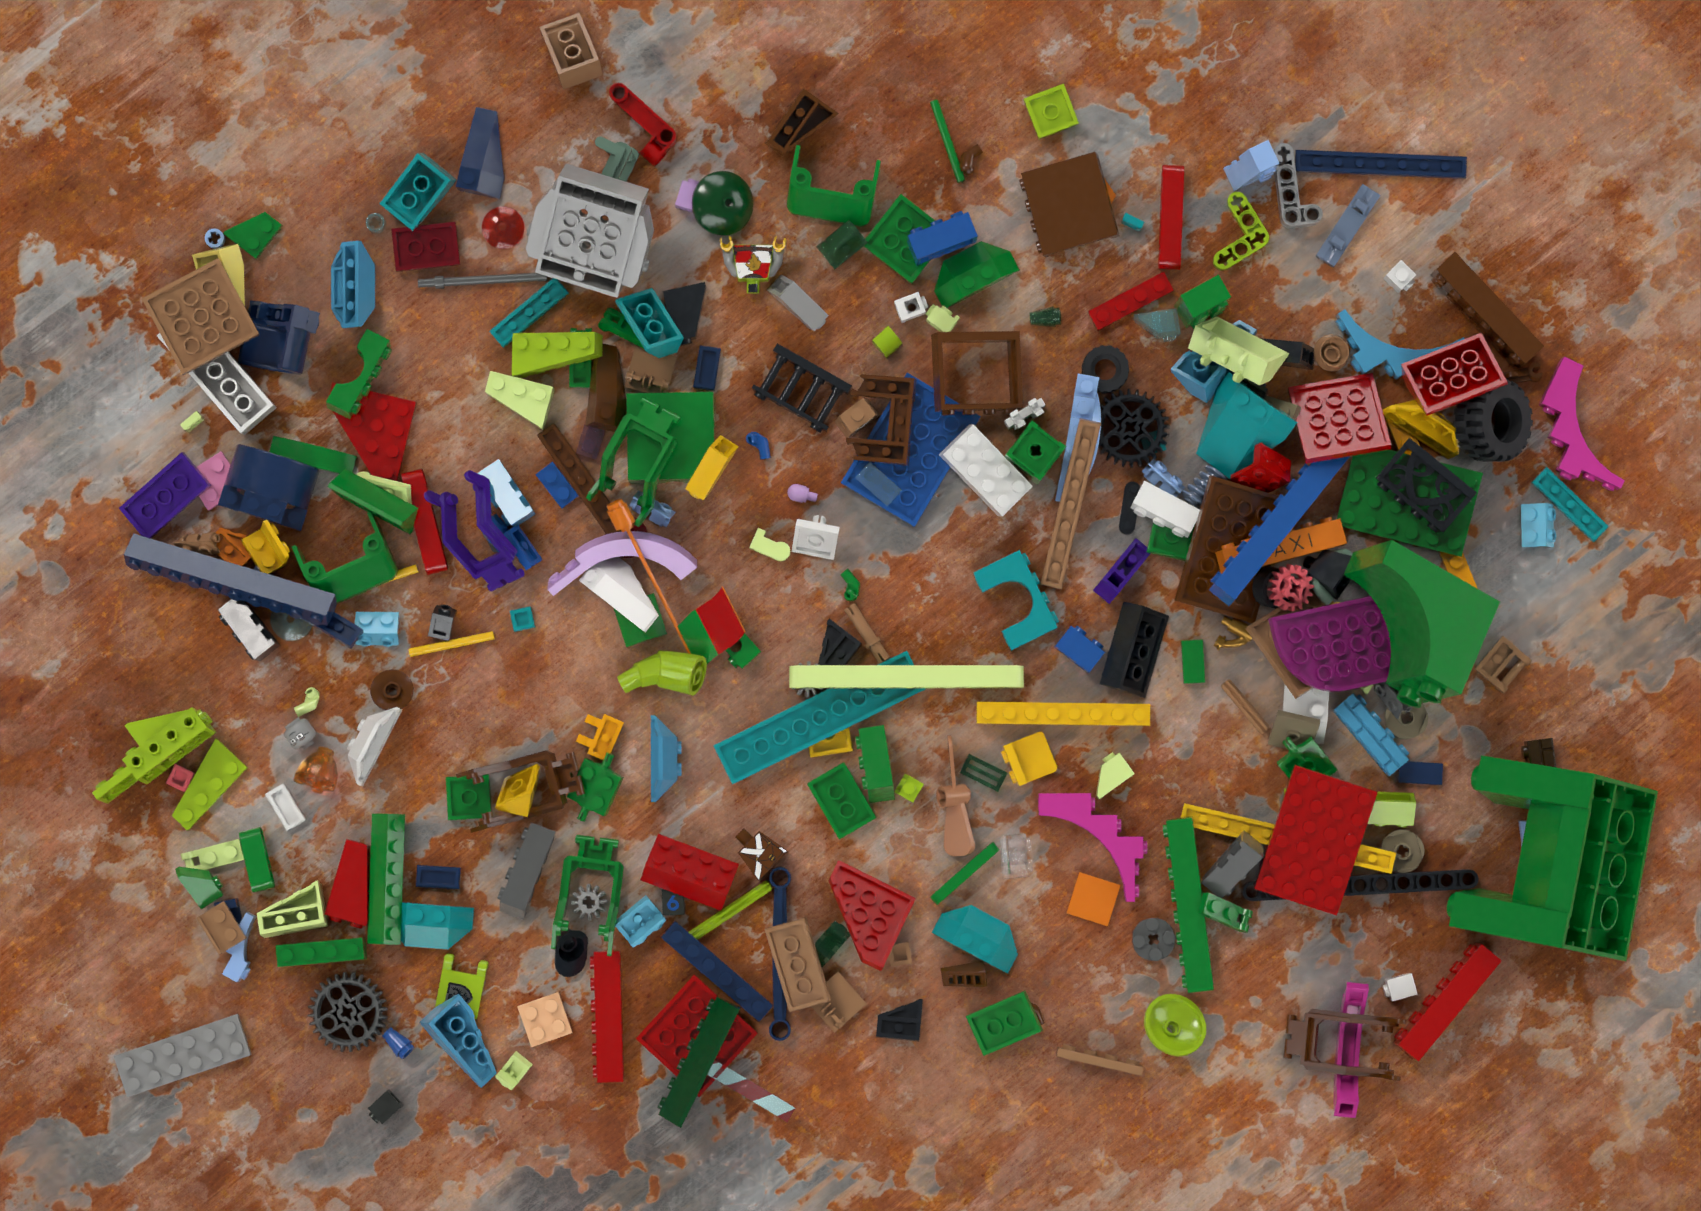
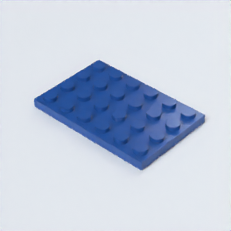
[841,373,981,527]

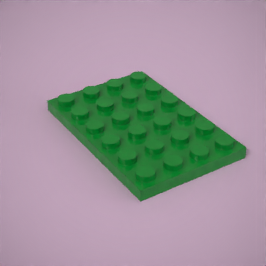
[1337,450,1483,557]

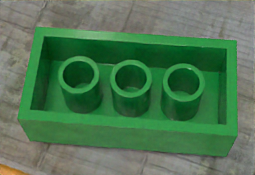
[1174,274,1231,329]

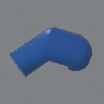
[746,432,771,460]

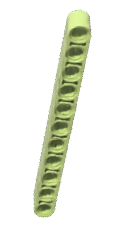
[789,665,1024,688]

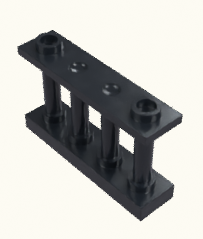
[752,343,852,433]

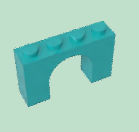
[973,550,1059,651]

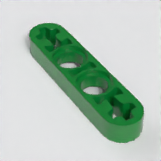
[930,842,1000,905]

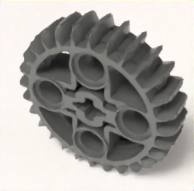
[308,972,388,1052]

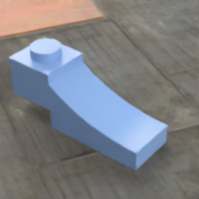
[222,912,257,982]

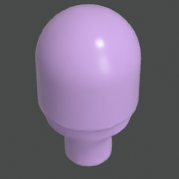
[787,484,818,503]

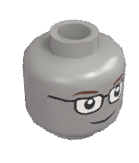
[284,717,316,750]

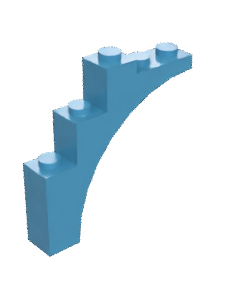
[1335,309,1465,380]

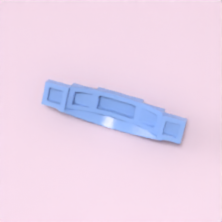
[1055,373,1101,502]

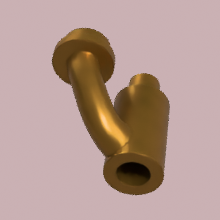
[1213,616,1252,651]

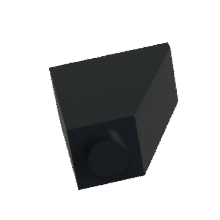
[663,282,706,346]
[1260,338,1314,370]

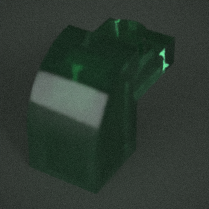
[814,921,851,967]

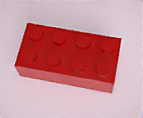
[640,833,739,911]

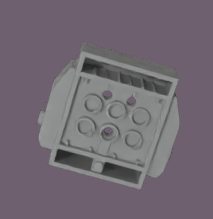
[526,164,654,298]

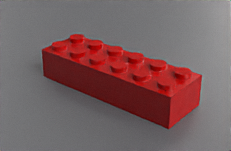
[1393,943,1502,1062]

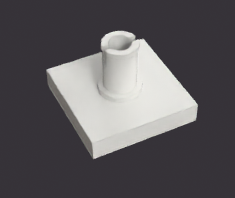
[791,515,840,560]

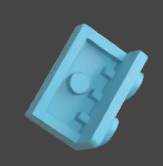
[1521,503,1556,548]
[355,612,400,647]
[615,895,666,948]

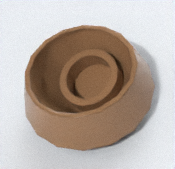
[1313,334,1350,371]

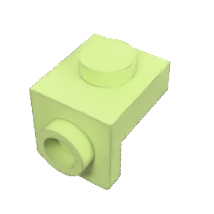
[495,1051,533,1090]

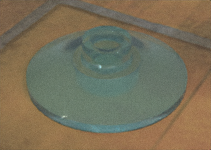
[270,611,312,641]

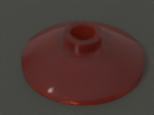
[482,206,525,249]

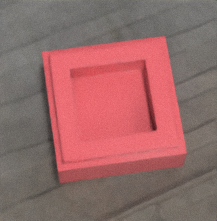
[166,764,195,792]

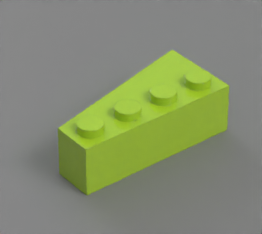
[512,332,603,379]

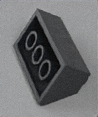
[1100,601,1169,698]

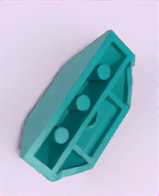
[401,902,474,949]
[932,905,1018,973]

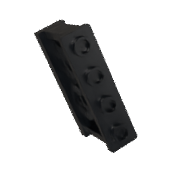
[1376,438,1477,533]

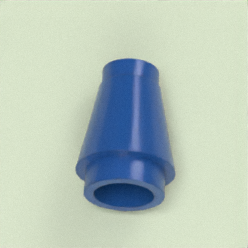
[382,1027,414,1059]

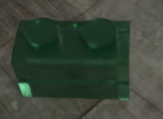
[816,220,868,270]

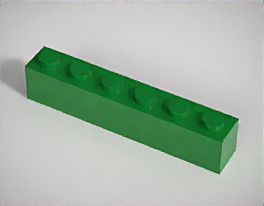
[367,814,405,945]

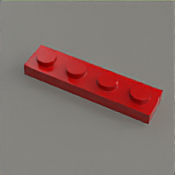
[1088,271,1174,331]

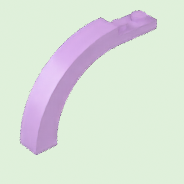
[548,531,697,596]

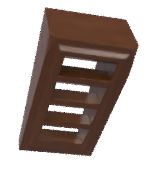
[940,961,987,987]

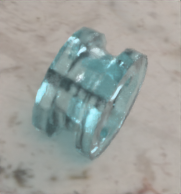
[366,213,386,234]

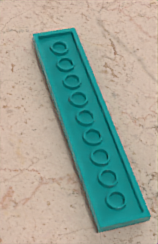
[713,651,926,785]

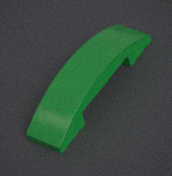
[269,436,357,474]

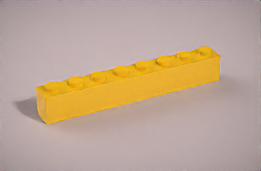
[976,702,1150,726]

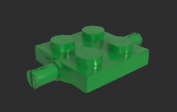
[1277,736,1338,779]
[567,752,624,822]

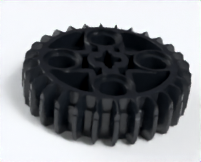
[1098,389,1170,468]

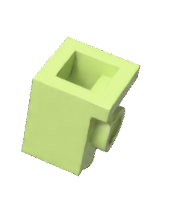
[926,304,960,332]

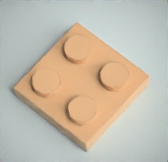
[517,992,573,1047]

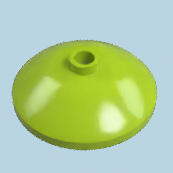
[1144,994,1206,1057]

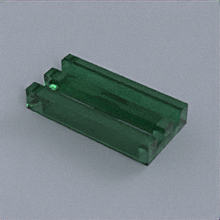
[960,754,1007,792]

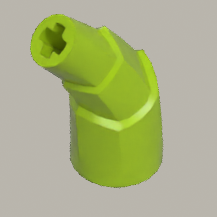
[617,650,707,696]

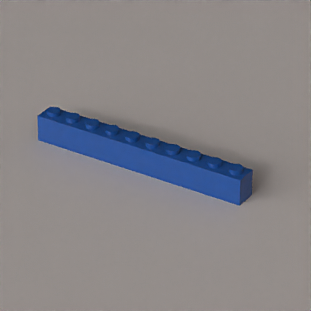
[1209,456,1350,606]

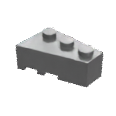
[1201,830,1264,898]

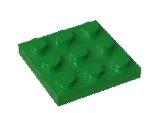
[861,194,935,284]

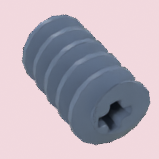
[1181,465,1228,508]

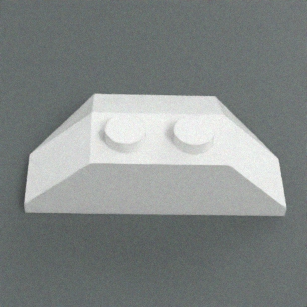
[1283,684,1329,744]
[347,707,403,786]

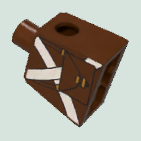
[735,828,788,881]

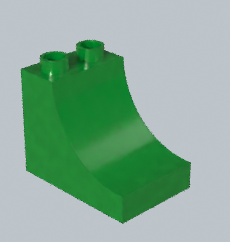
[1344,540,1500,708]

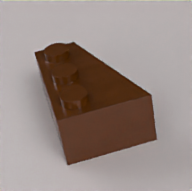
[765,89,839,155]

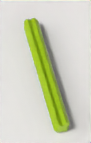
[689,880,772,940]

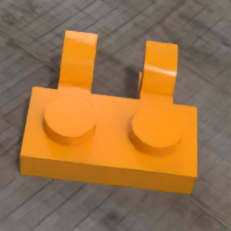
[576,714,624,760]

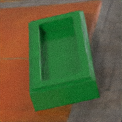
[1181,640,1205,684]

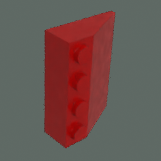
[1401,333,1508,416]

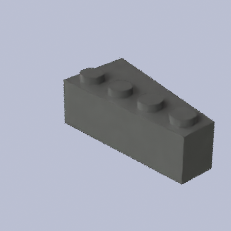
[497,823,555,920]

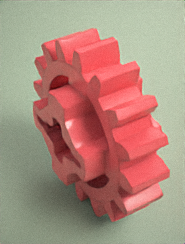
[1267,564,1314,612]

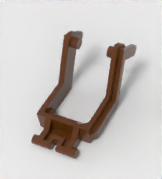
[456,750,585,833]
[1283,1009,1406,1081]

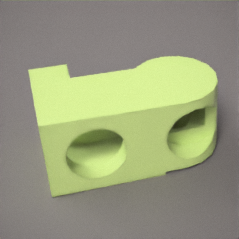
[749,528,790,561]

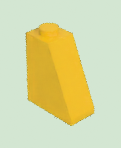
[685,435,739,500]

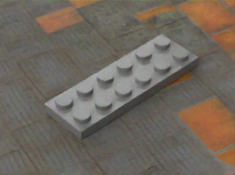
[114,1014,252,1097]

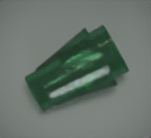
[1030,306,1061,327]

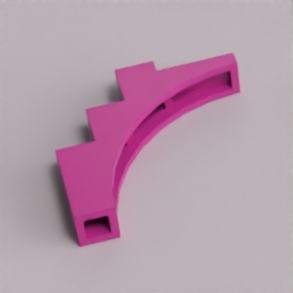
[1539,357,1625,491]
[1038,793,1147,902]

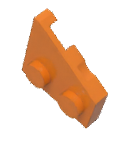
[215,528,252,567]

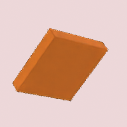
[1066,872,1120,926]

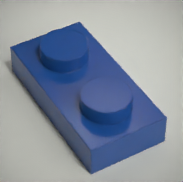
[535,462,579,509]

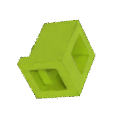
[894,774,924,803]

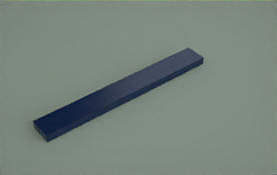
[1295,150,1467,179]

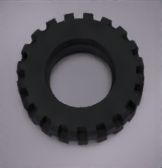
[1453,379,1533,462]

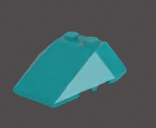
[1196,371,1298,479]

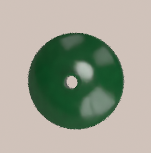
[692,171,754,236]

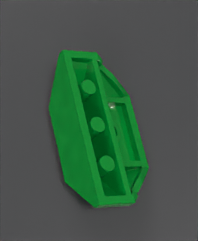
[934,241,1020,309]

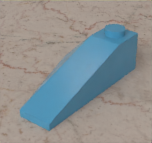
[1171,320,1257,403]
[419,994,497,1088]

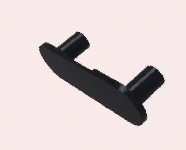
[1119,481,1140,535]

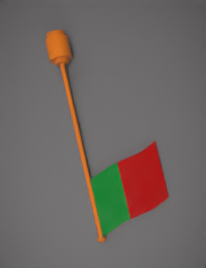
[606,498,746,664]

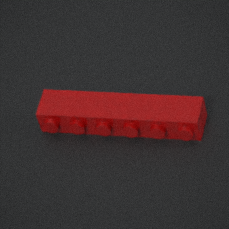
[590,950,624,1083]

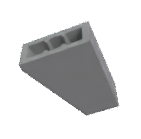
[767,275,829,331]

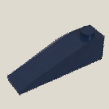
[456,107,504,199]

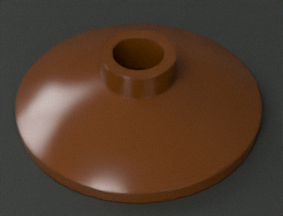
[370,669,414,711]

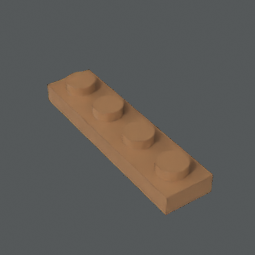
[1056,1044,1144,1076]

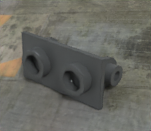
[1374,682,1412,719]

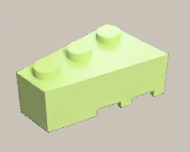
[485,371,555,430]
[257,880,328,938]

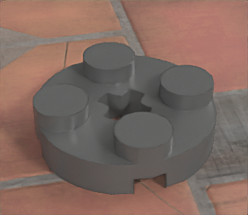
[1132,918,1176,961]

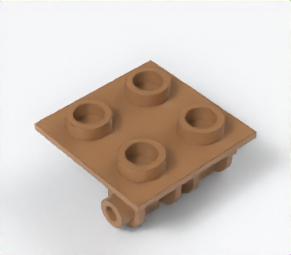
[624,346,677,393]
[811,972,867,1033]

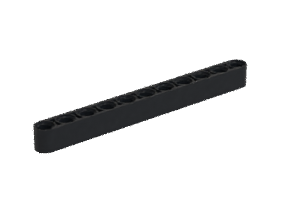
[1241,869,1479,901]

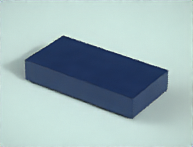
[693,345,721,391]
[1398,761,1443,785]
[416,865,461,889]

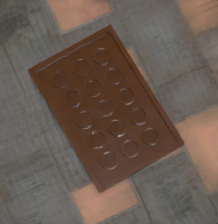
[1175,476,1279,623]

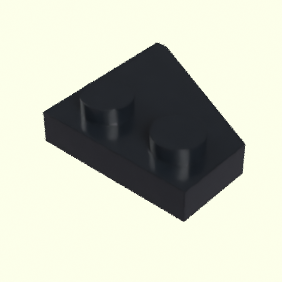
[818,618,862,665]
[876,999,923,1042]

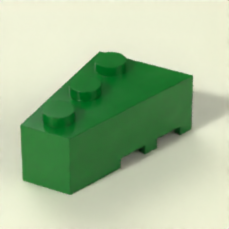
[855,725,895,803]

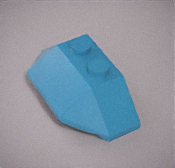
[331,241,375,328]
[651,715,682,802]

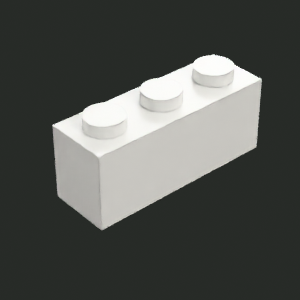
[1131,481,1200,538]

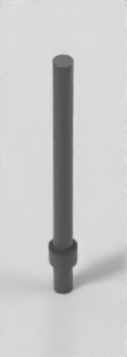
[418,273,547,289]

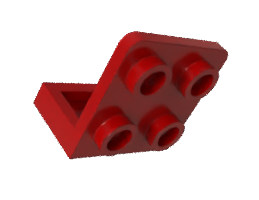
[1230,443,1291,493]

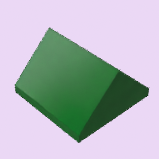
[614,593,667,648]

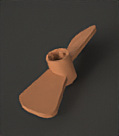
[936,735,975,856]

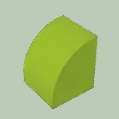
[872,326,902,359]

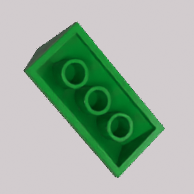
[327,469,418,535]

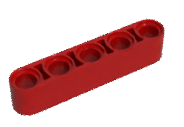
[1158,165,1184,270]
[401,468,448,575]

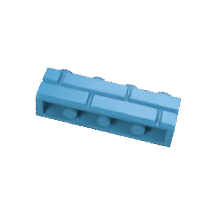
[1332,693,1410,777]

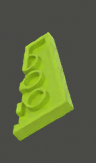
[172,738,248,831]

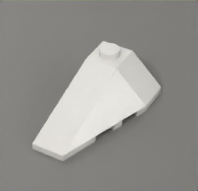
[579,557,659,633]

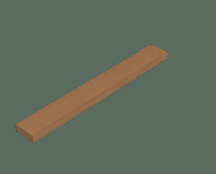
[1041,418,1101,589]

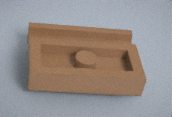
[197,901,247,955]

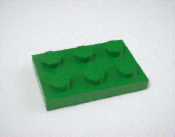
[807,762,876,840]
[966,990,1043,1056]

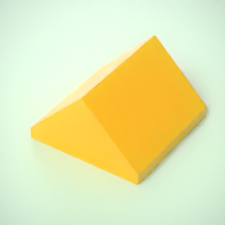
[495,763,540,817]

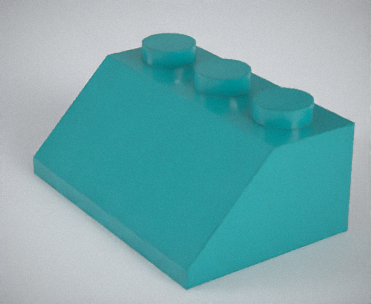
[615,288,684,358]

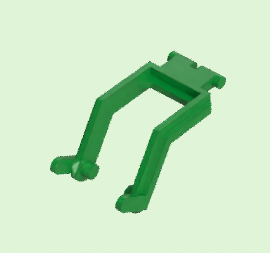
[586,397,681,527]
[551,835,624,956]

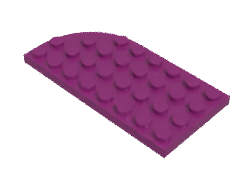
[1268,596,1391,692]

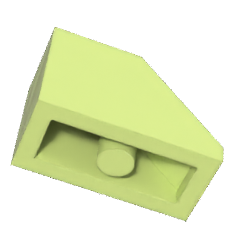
[1096,752,1135,799]

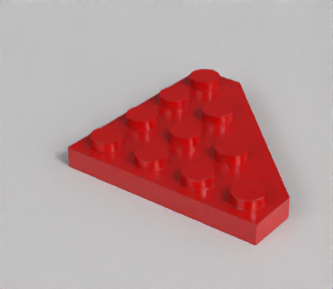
[329,382,417,481]
[828,860,916,971]

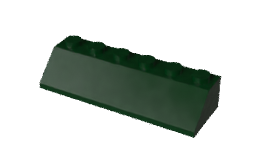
[657,996,741,1128]

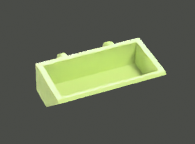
[1188,317,1289,385]

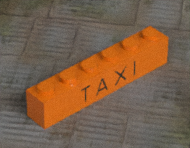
[1215,517,1347,573]

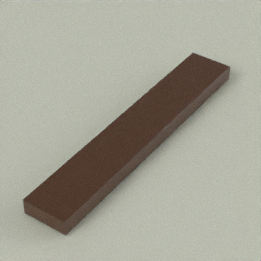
[537,423,622,535]

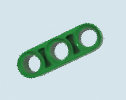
[239,827,275,893]

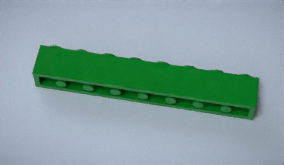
[1163,816,1214,993]

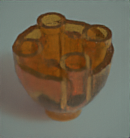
[293,747,338,794]

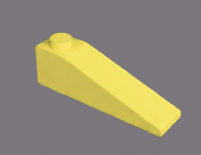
[192,244,245,306]

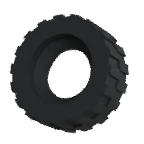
[1081,345,1130,394]

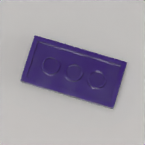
[119,452,211,539]

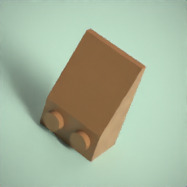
[539,13,603,90]

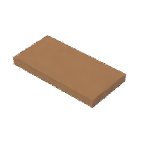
[765,917,831,1012]

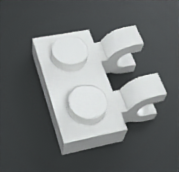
[1004,398,1045,430]

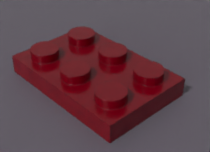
[391,222,461,272]

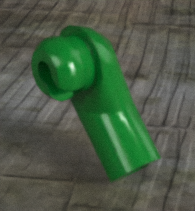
[840,569,860,601]

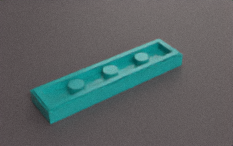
[489,278,569,348]
[1531,467,1609,542]

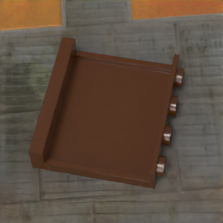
[1019,152,1120,257]

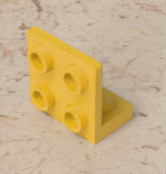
[241,519,290,574]

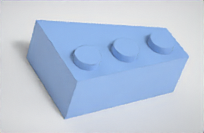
[1223,140,1279,191]

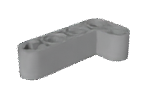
[1274,143,1323,229]

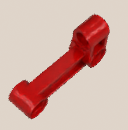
[609,83,677,167]

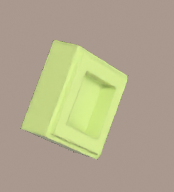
[180,411,205,432]

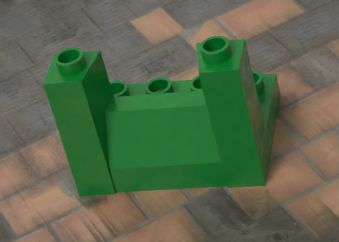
[1447,755,1658,961]

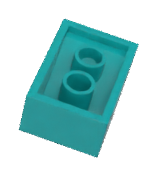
[380,153,457,231]

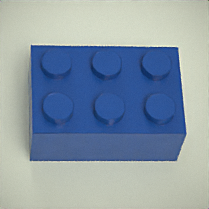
[907,211,978,266]

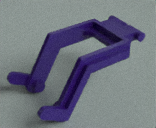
[424,470,524,592]

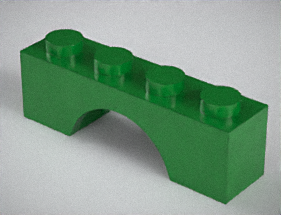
[326,329,392,419]
[276,937,367,967]

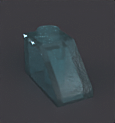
[1133,308,1181,342]

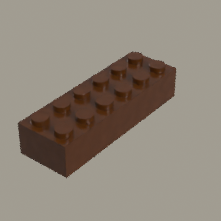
[1430,252,1544,368]

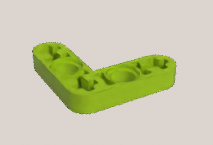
[1213,192,1269,271]

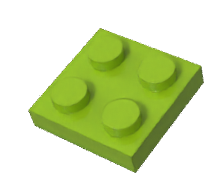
[1023,84,1079,139]

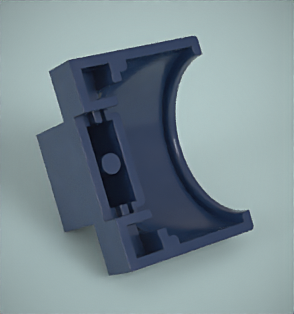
[238,300,320,375]
[218,444,319,531]

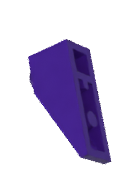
[1093,538,1151,604]

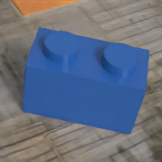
[1054,626,1105,673]

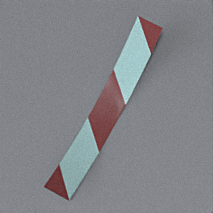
[707,1060,795,1122]

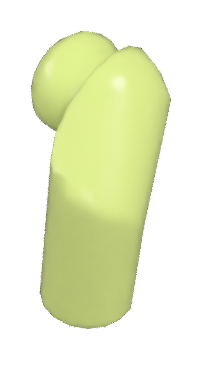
[294,687,320,717]

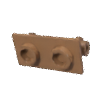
[173,532,221,555]

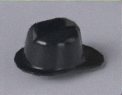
[554,928,588,977]

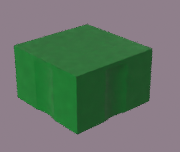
[626,392,715,484]

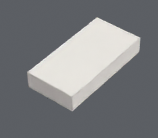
[265,783,306,831]

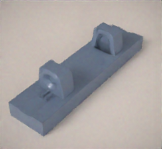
[1316,184,1381,268]

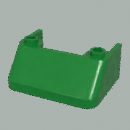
[787,145,881,227]
[291,511,398,604]

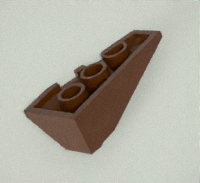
[585,344,627,432]

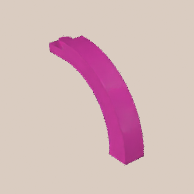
[1333,982,1369,1118]

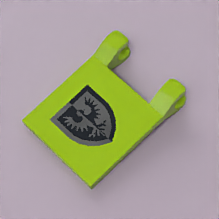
[435,953,488,1019]

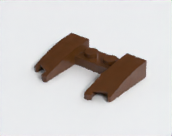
[846,374,917,466]

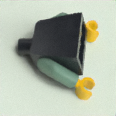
[1303,549,1353,606]

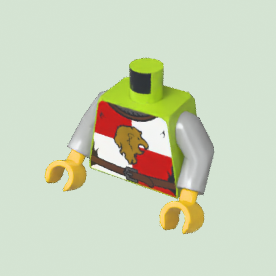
[719,236,786,294]

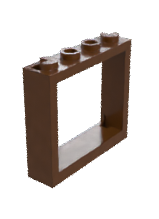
[931,331,1023,416]

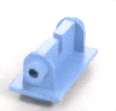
[1141,458,1185,497]
[629,491,676,527]

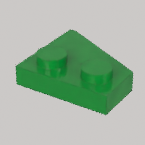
[223,212,283,260]

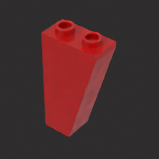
[325,839,370,929]

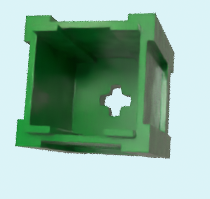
[1005,420,1066,485]

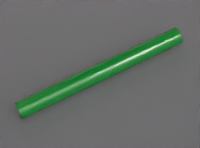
[930,99,965,183]

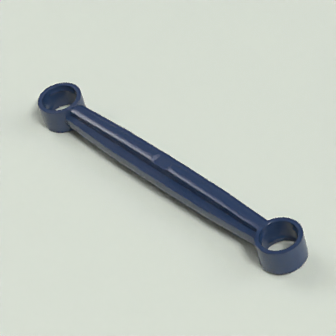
[769,867,791,1041]

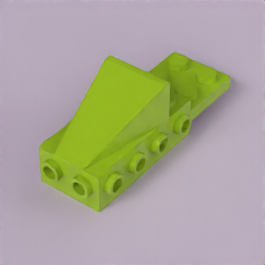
[92,707,216,804]

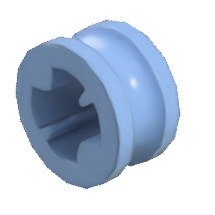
[205,228,225,249]

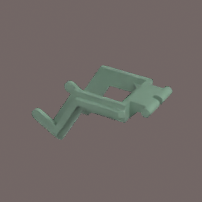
[595,136,639,182]

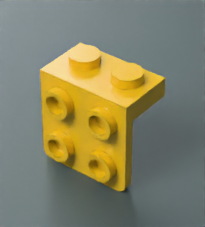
[1001,732,1057,786]

